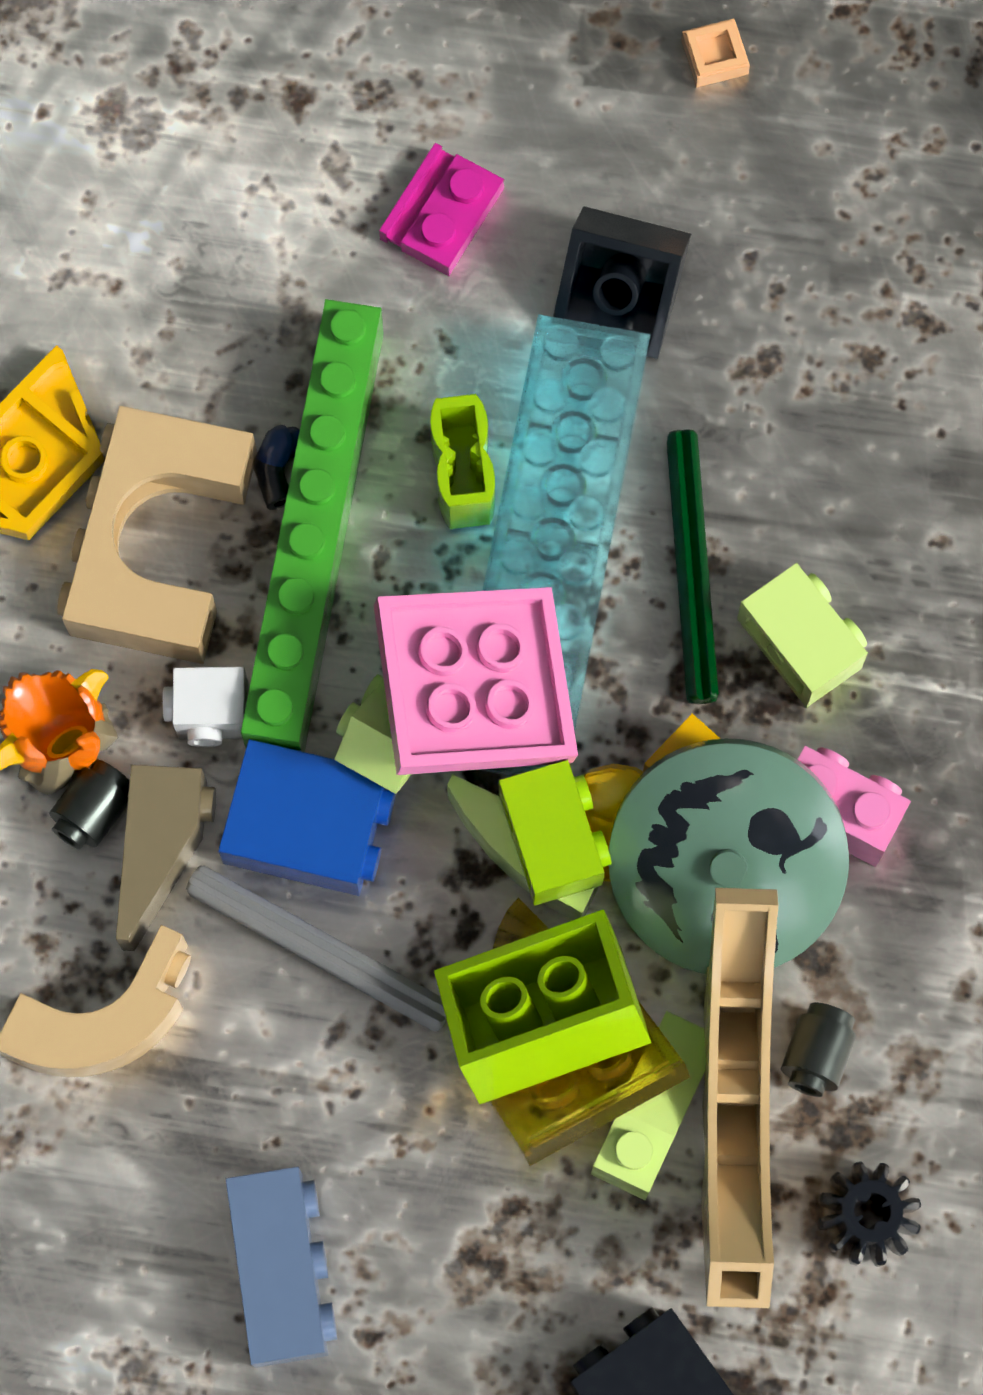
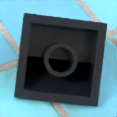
[550,206,691,359]

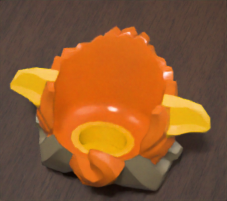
[0,669,119,795]

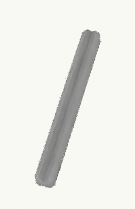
[186,866,447,1031]

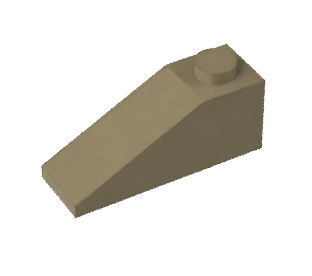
[115,765,216,951]

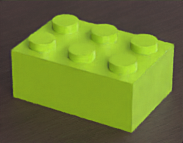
[434,909,652,1104]

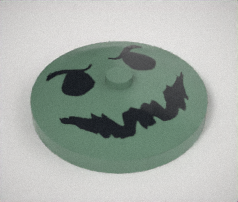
[609,738,849,974]

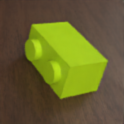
[499,760,612,906]

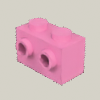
[797,746,911,867]

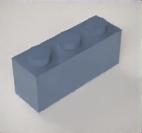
[225,1167,337,1368]

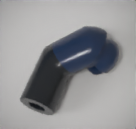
[253,425,300,510]

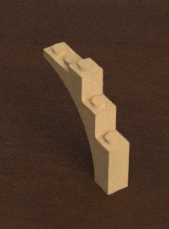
[701,888,779,1308]

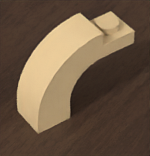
[0,925,191,1077]

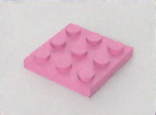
[374,587,578,775]

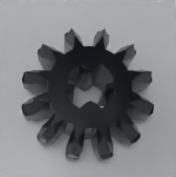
[817,1162,921,1267]

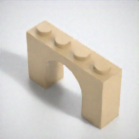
[57,406,257,664]

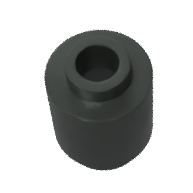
[49,759,130,850]
[781,1002,856,1097]

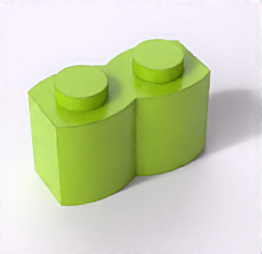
[430,394,495,529]

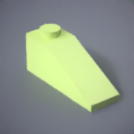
[591,1011,706,1200]

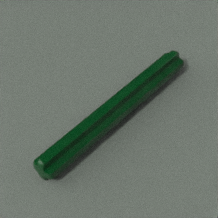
[666,429,719,705]

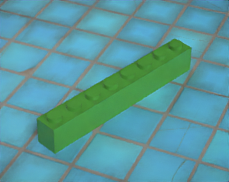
[241,299,384,752]

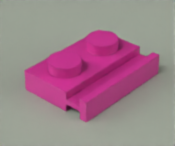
[379,143,504,276]

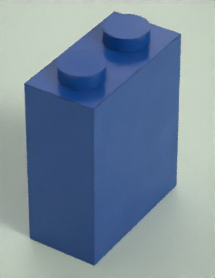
[218,739,396,896]

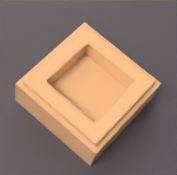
[681,18,750,88]

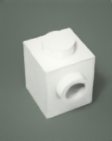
[163,667,249,747]

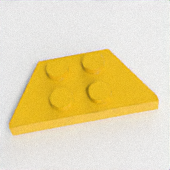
[0,345,106,540]

